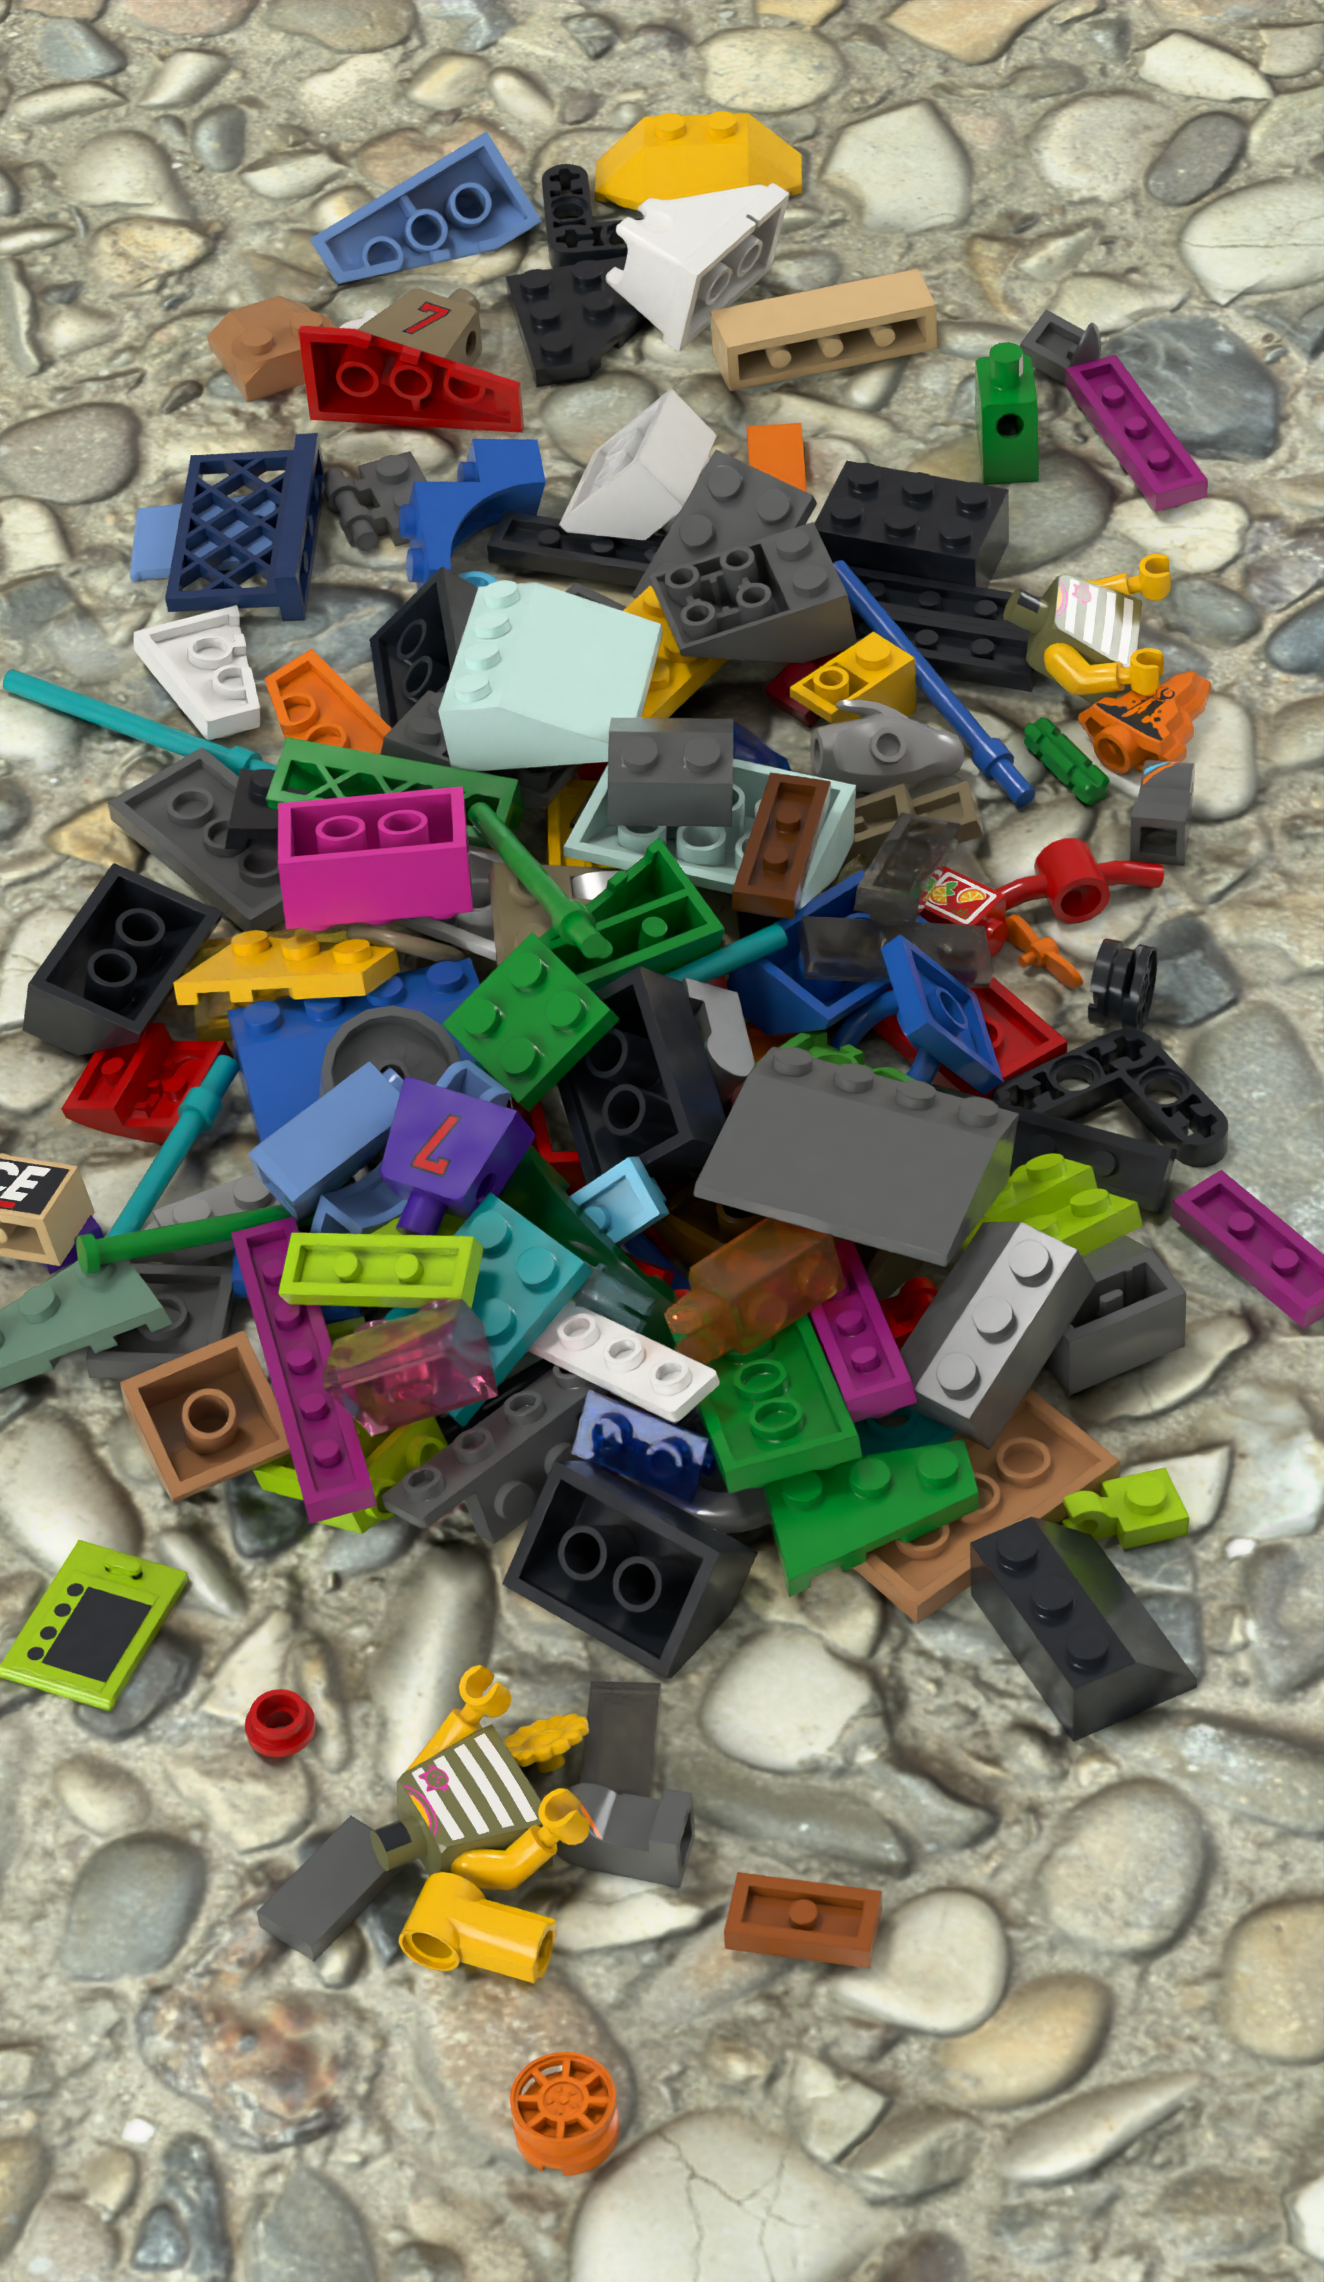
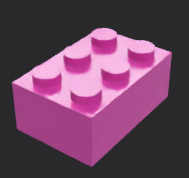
[278,786,473,931]

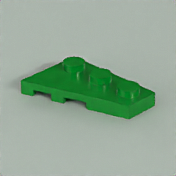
[763,1439,979,1597]

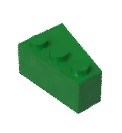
[539,837,725,992]

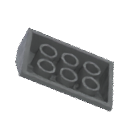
[694,1047,1019,1267]

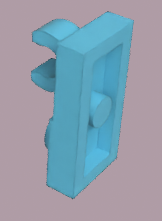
[570,1157,670,1248]

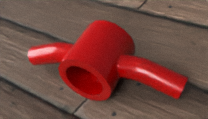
[995,838,1164,924]

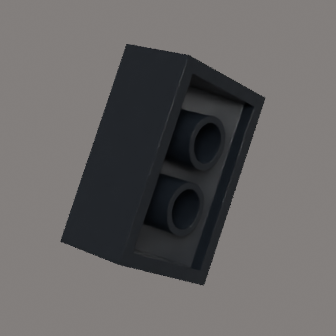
[369,566,478,728]
[22,863,222,1056]
[557,966,726,1187]
[502,1460,758,1679]
[970,1516,1197,1742]

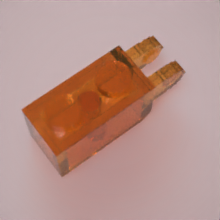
[664,1217,846,1365]

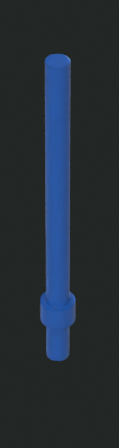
[833,560,1035,807]

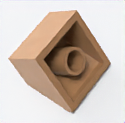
[120,1330,290,1503]

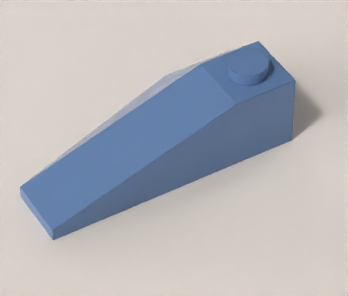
[310,131,542,285]

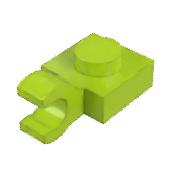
[1061,1467,1189,1550]

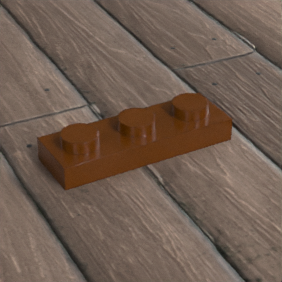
[732,772,831,919]

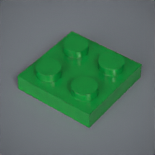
[442,932,620,1112]

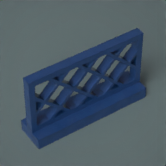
[165,433,325,621]

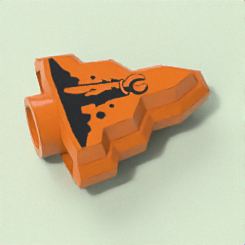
[1078,670,1211,775]

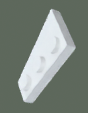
[134,605,260,741]

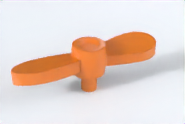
[1006,914,1083,989]

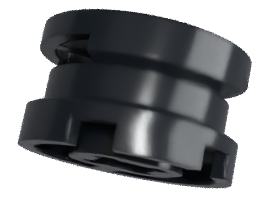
[1088,938,1158,1031]

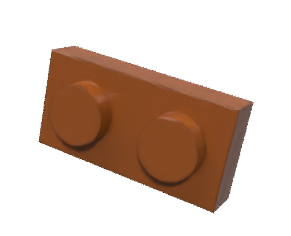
[724,1872,882,1968]

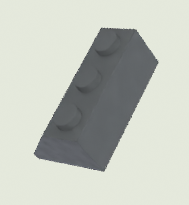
[899,1222,1096,1450]

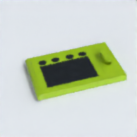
[0,1540,189,1711]

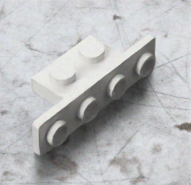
[528,1300,720,1425]

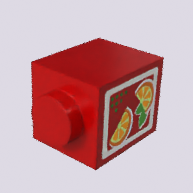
[909,866,1008,964]

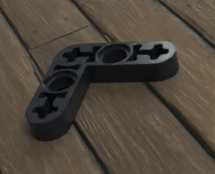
[542,164,644,268]
[994,1029,1228,1167]

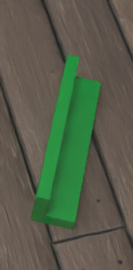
[266,737,525,850]

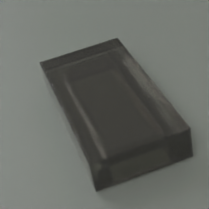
[580,1681,662,1798]

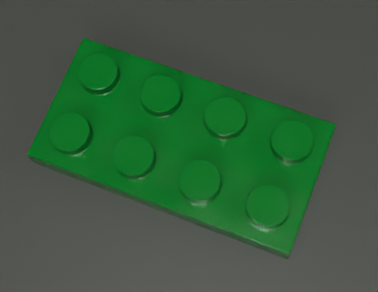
[666,1284,862,1493]

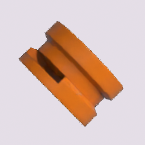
[510,2052,620,2176]

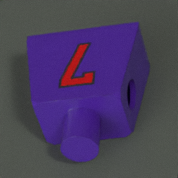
[380,1076,535,1236]

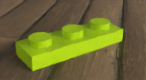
[278,1233,484,1309]

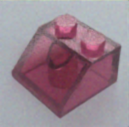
[322,1299,498,1436]

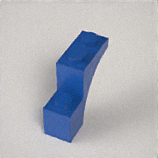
[399,439,546,590]

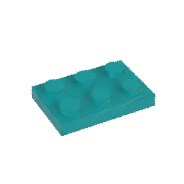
[361,1192,593,1427]

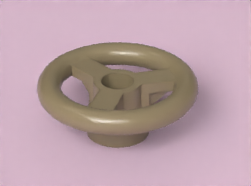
[346,925,467,974]

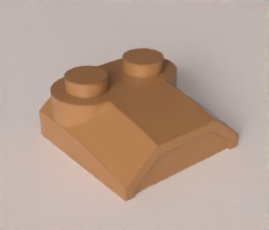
[207,296,334,402]

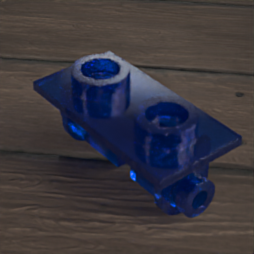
[571,1390,718,1503]

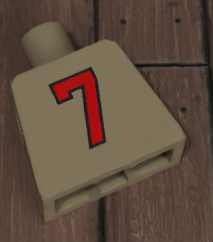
[357,288,482,367]

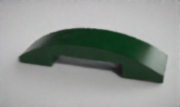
[497,1145,693,1351]

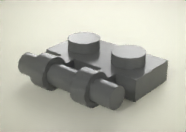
[322,451,427,550]

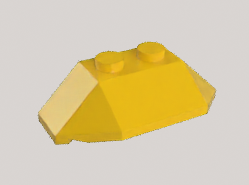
[595,111,802,211]

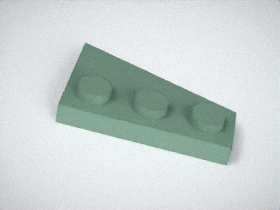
[0,1260,173,1389]

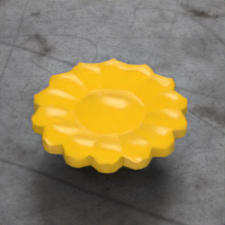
[503,1713,590,1773]

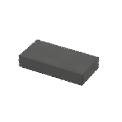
[257,1815,408,1962]

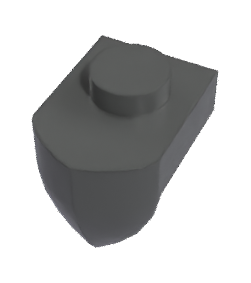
[1020,310,1101,384]

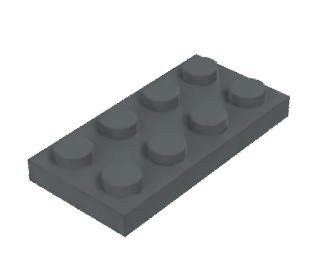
[108,747,285,932]

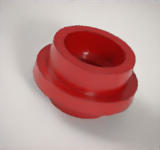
[245,1689,316,1757]

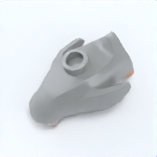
[810,700,964,796]

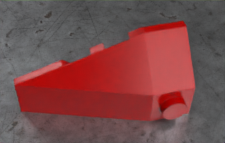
[298,326,524,433]

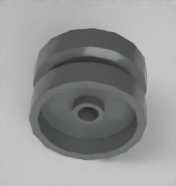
[318,1005,460,1165]

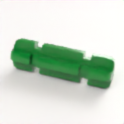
[1024,717,1110,805]

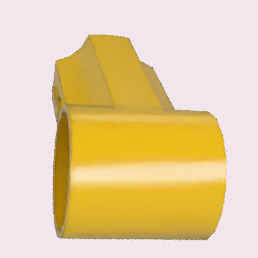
[398,1872,557,1983]

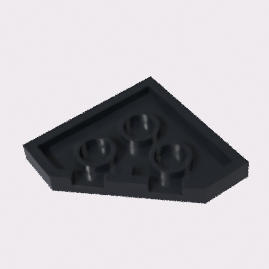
[505,256,644,387]

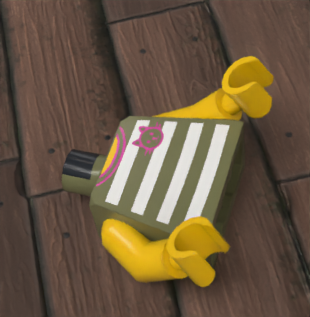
[1003,554,1171,704]
[370,1665,590,1891]

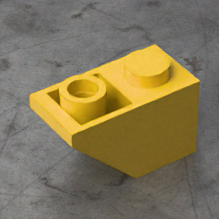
[790,632,916,724]

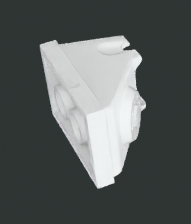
[605,182,790,352]

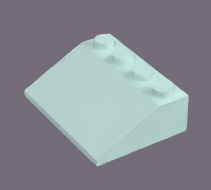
[438,580,663,772]
[564,759,856,909]

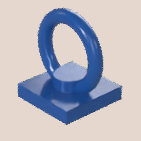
[829,934,1004,1095]

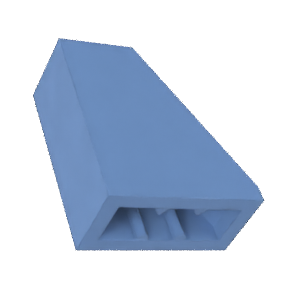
[248,1061,404,1224]

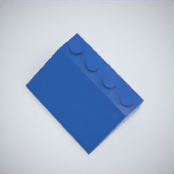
[227,958,480,1144]

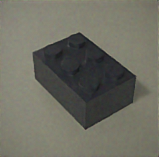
[814,460,1009,588]

